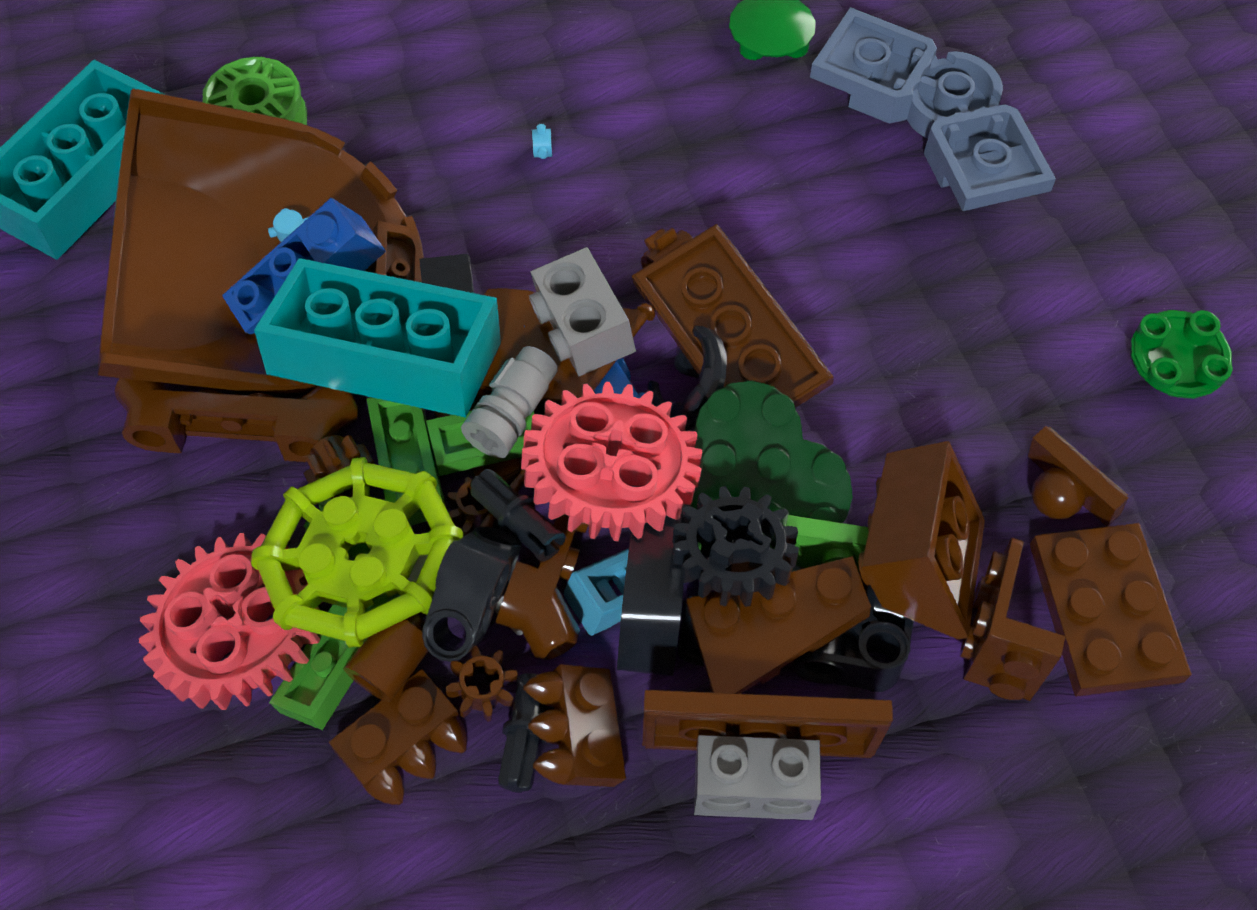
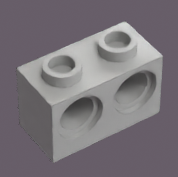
[529,247,636,377]
[694,735,821,820]

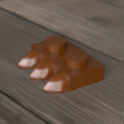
[524,664,626,787]
[329,669,467,805]

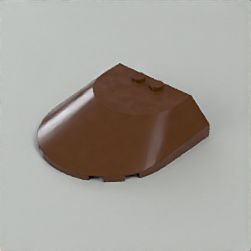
[98,89,424,394]

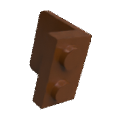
[959,538,1065,701]

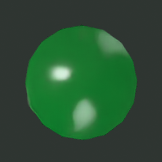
[729,0,816,60]
[1131,310,1233,399]

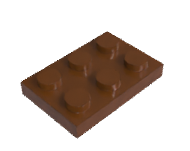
[1030,523,1192,697]

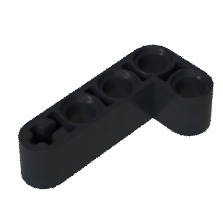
[617,469,690,676]

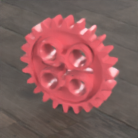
[521,382,702,541]
[139,533,323,710]

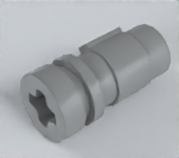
[461,346,558,458]

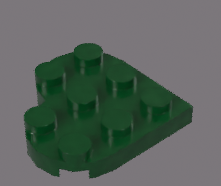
[690,381,853,523]

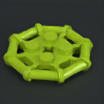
[251,457,463,648]

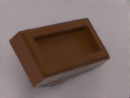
[1028,426,1129,527]

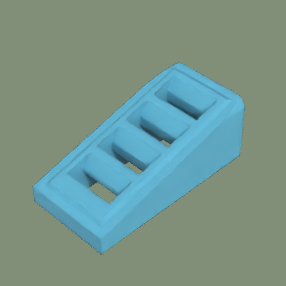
[564,548,685,636]

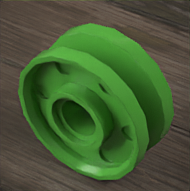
[203,57,307,125]

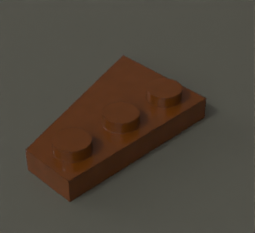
[686,556,871,694]

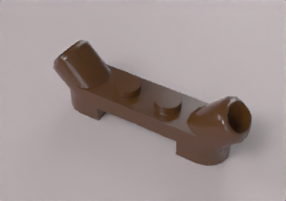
[114,378,358,462]
[496,514,588,660]

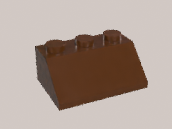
[859,441,985,639]

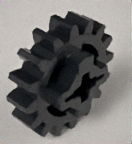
[672,486,799,607]

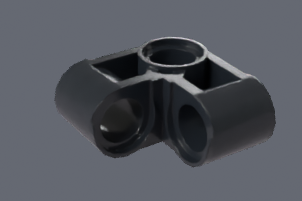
[422,526,522,662]
[794,579,914,692]

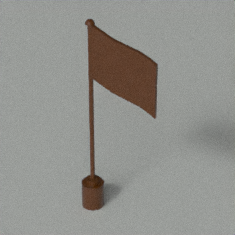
[343,288,655,703]

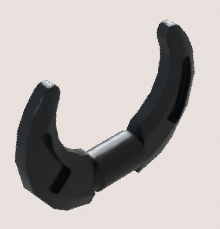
[647,325,727,431]

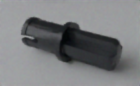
[470,469,566,562]
[498,673,548,793]

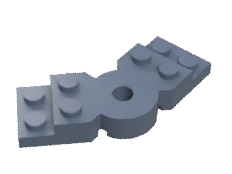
[810,7,1056,211]

